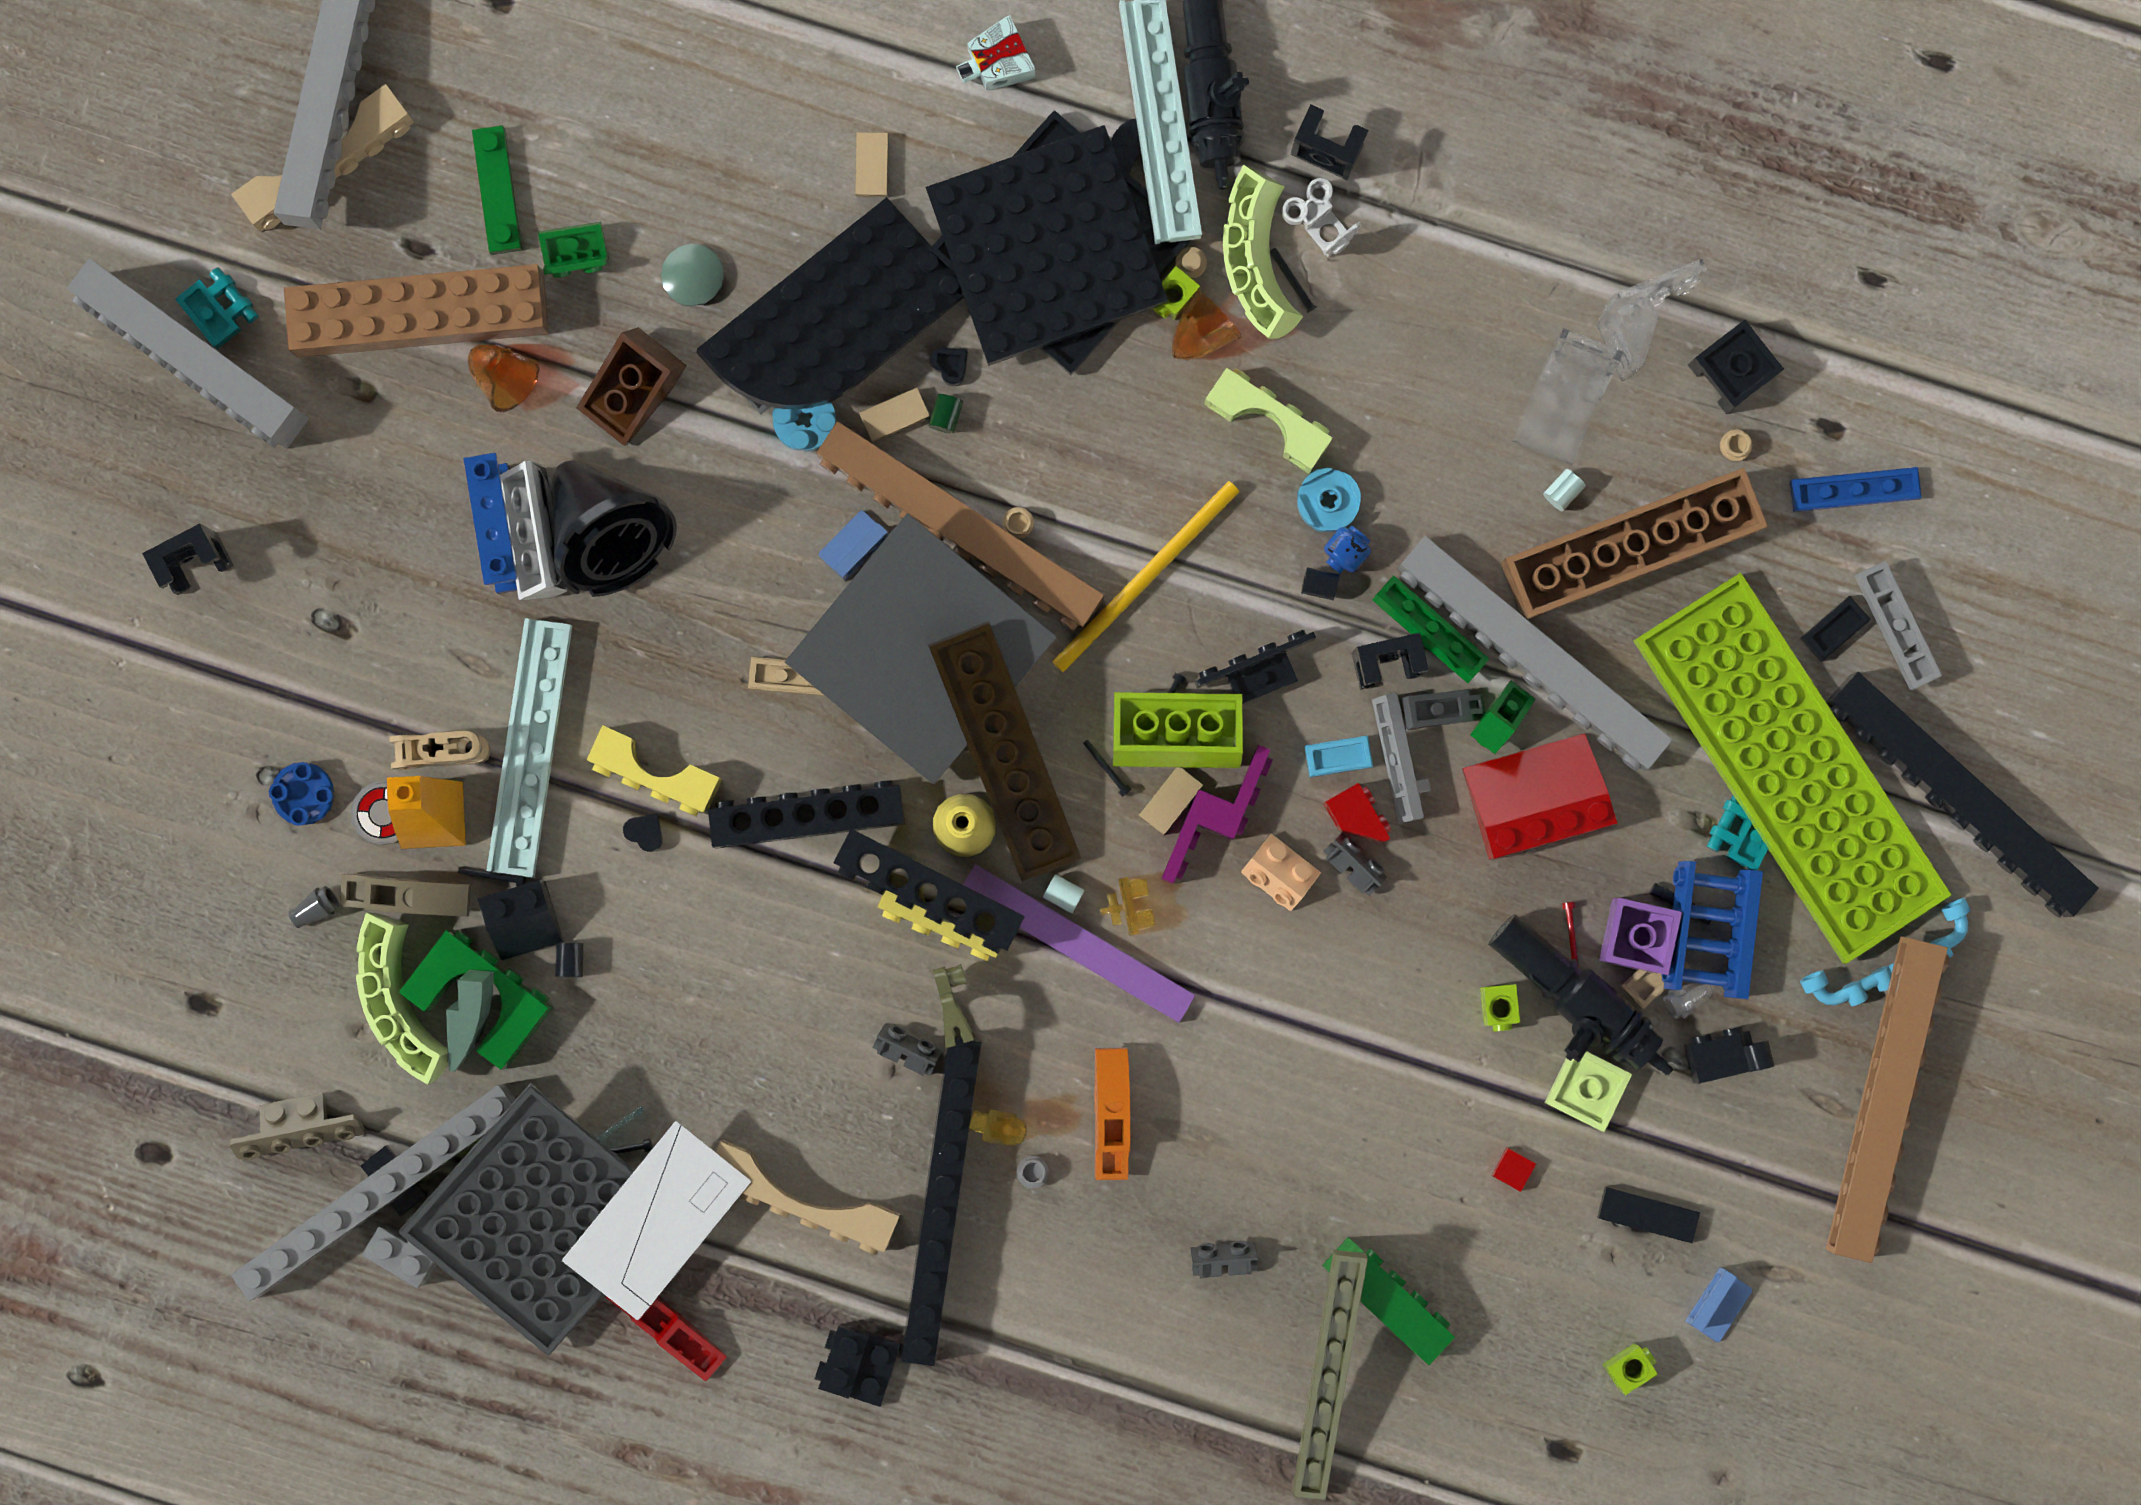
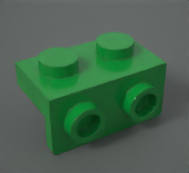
[538,221,609,278]

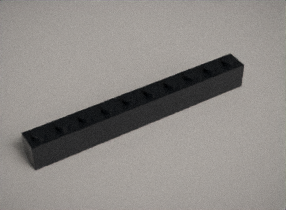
[1826,672,2099,917]
[901,1037,982,1366]

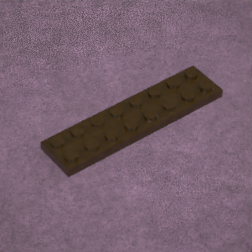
[928,621,1082,882]

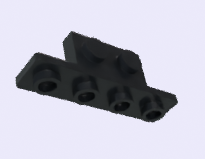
[1195,630,1316,705]

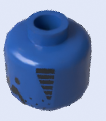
[1324,525,1371,574]

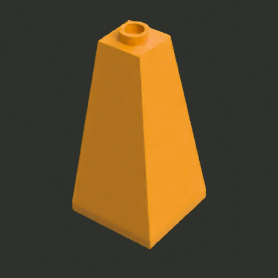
[387,776,466,849]

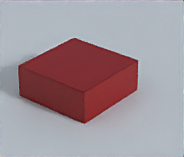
[1491,1147,1536,1192]

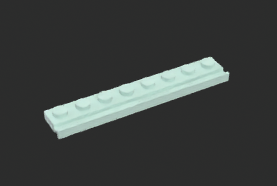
[1119,0,1202,244]
[486,618,573,878]

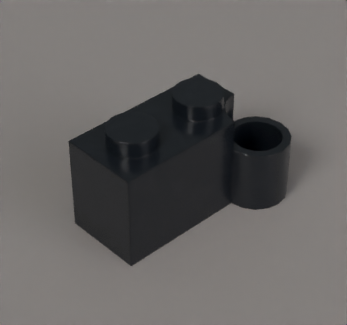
[1684,1026,1775,1084]

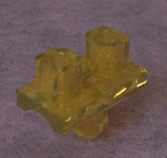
[1100,877,1155,936]
[969,1109,1027,1146]

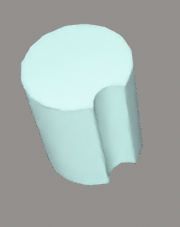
[1543,469,1586,511]
[1043,874,1085,913]

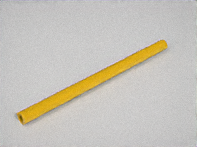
[1052,481,1240,673]

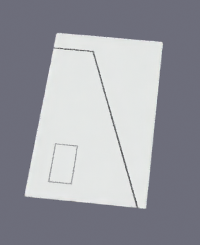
[562,1121,751,1320]

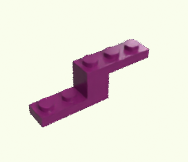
[1161,745,1273,884]

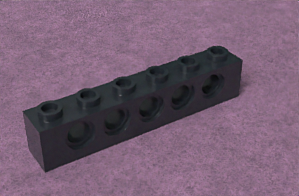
[708,780,905,849]
[833,828,1025,954]

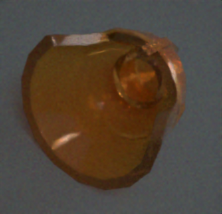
[1172,289,1242,360]
[467,344,540,412]

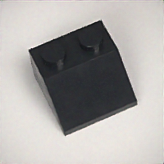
[478,880,564,961]

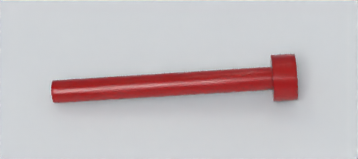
[1562,902,1579,968]

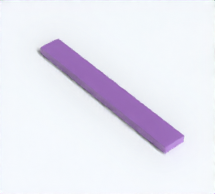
[963,864,1196,1023]

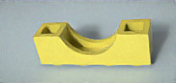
[587,725,723,817]
[878,872,998,961]

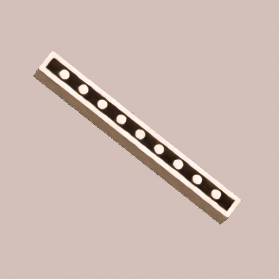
[816,421,1104,631]
[1826,937,1949,1263]

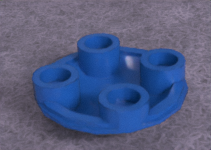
[269,762,335,826]

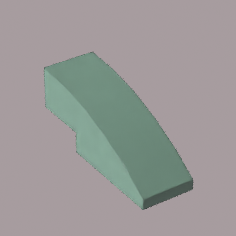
[446,970,494,1072]

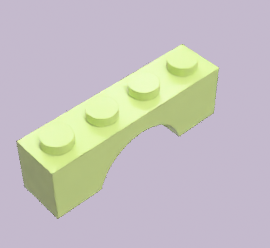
[1204,368,1332,474]

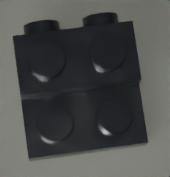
[814,1324,901,1407]

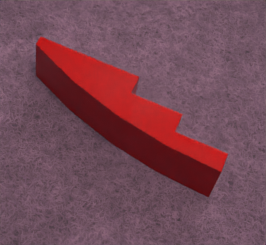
[604,1294,727,1382]

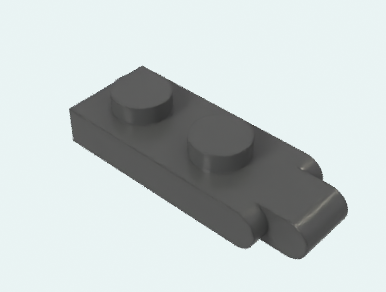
[1402,689,1485,730]

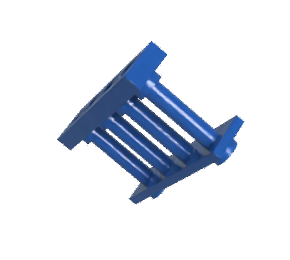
[463,453,517,594]
[1661,861,1763,999]

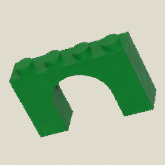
[399,929,553,1070]

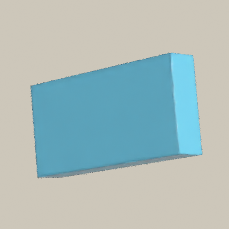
[1304,735,1373,778]

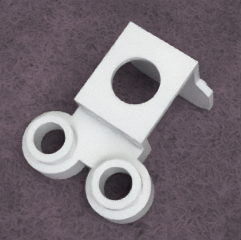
[1282,178,1361,257]

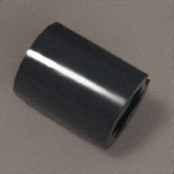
[1301,567,1340,601]
[555,943,584,977]

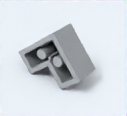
[362,1224,437,1288]

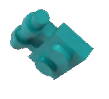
[175,267,259,350]
[1706,795,1768,870]

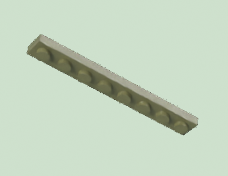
[1292,1250,1368,1500]

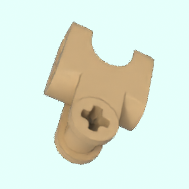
[389,731,491,770]

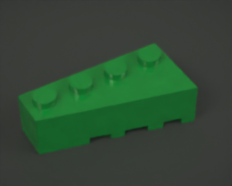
[1322,1237,1455,1366]

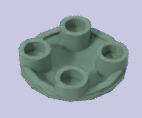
[661,244,724,306]

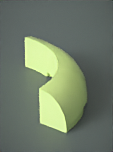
[1223,164,1303,339]
[356,913,448,1084]

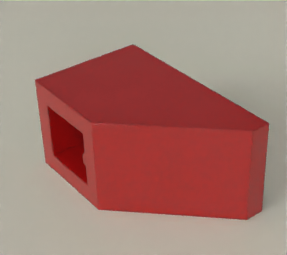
[1323,783,1391,843]

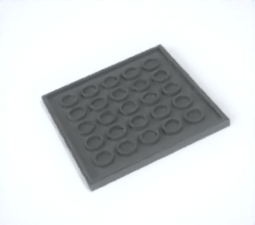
[785,513,1057,785]
[399,1083,635,1356]

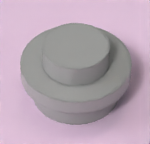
[1017,1156,1049,1188]

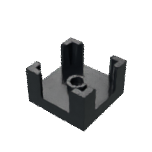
[1290,104,1369,180]
[1688,320,1784,414]
[142,523,234,595]
[1351,633,1429,690]

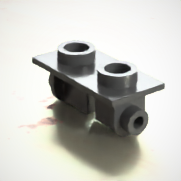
[1323,832,1387,896]
[872,1023,942,1076]
[1190,1241,1258,1279]

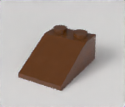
[576,327,687,446]

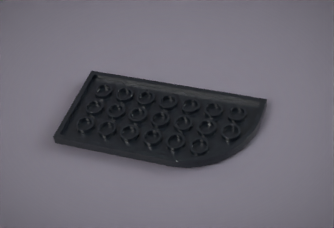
[696,197,964,409]

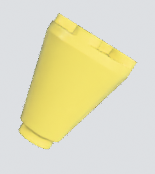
[933,794,996,857]

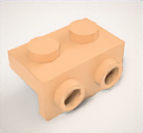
[1241,833,1321,911]

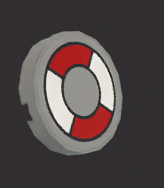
[351,781,398,845]

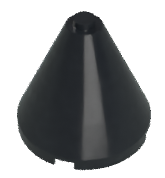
[553,460,677,597]

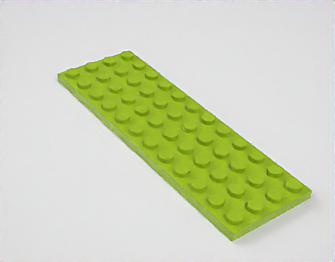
[1633,572,1951,964]

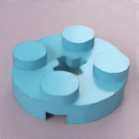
[772,402,836,452]
[1297,468,1361,532]

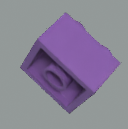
[1599,898,1682,975]

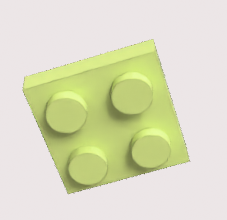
[1544,1051,1632,1132]

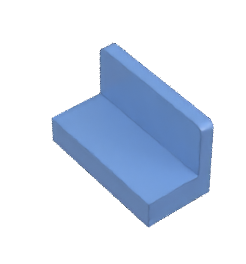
[819,510,889,581]
[1685,1267,1752,1342]

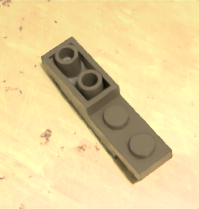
[339,873,471,917]

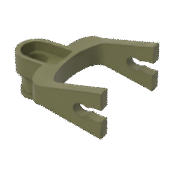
[933,964,976,1048]

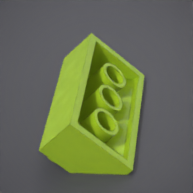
[1113,692,1243,768]

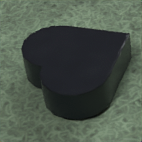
[930,347,968,387]
[623,813,663,852]

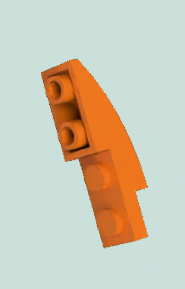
[1094,1048,1130,1180]

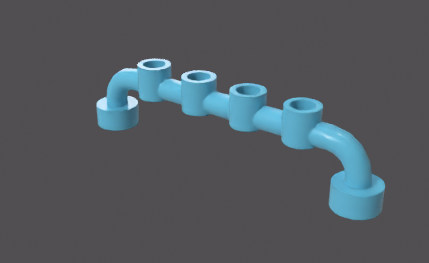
[1800,898,1971,1006]

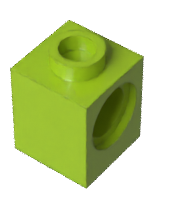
[1153,266,1200,320]
[1480,984,1520,1032]
[1602,1343,1658,1396]

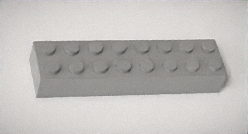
[66,258,309,449]

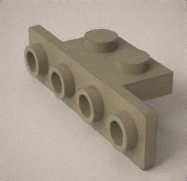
[229,1092,364,1160]

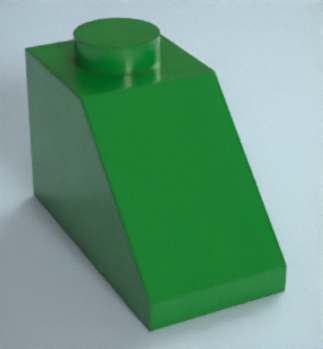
[1470,680,1536,754]

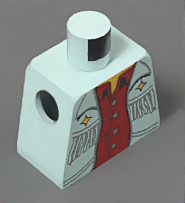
[956,15,1035,90]

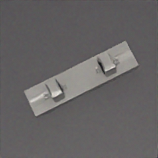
[1854,561,1942,690]
[1372,693,1431,824]

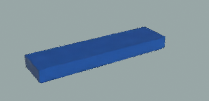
[1790,467,1922,512]

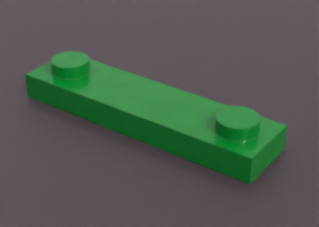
[472,125,522,255]
[1372,575,1489,684]

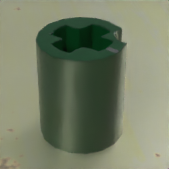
[929,394,963,434]

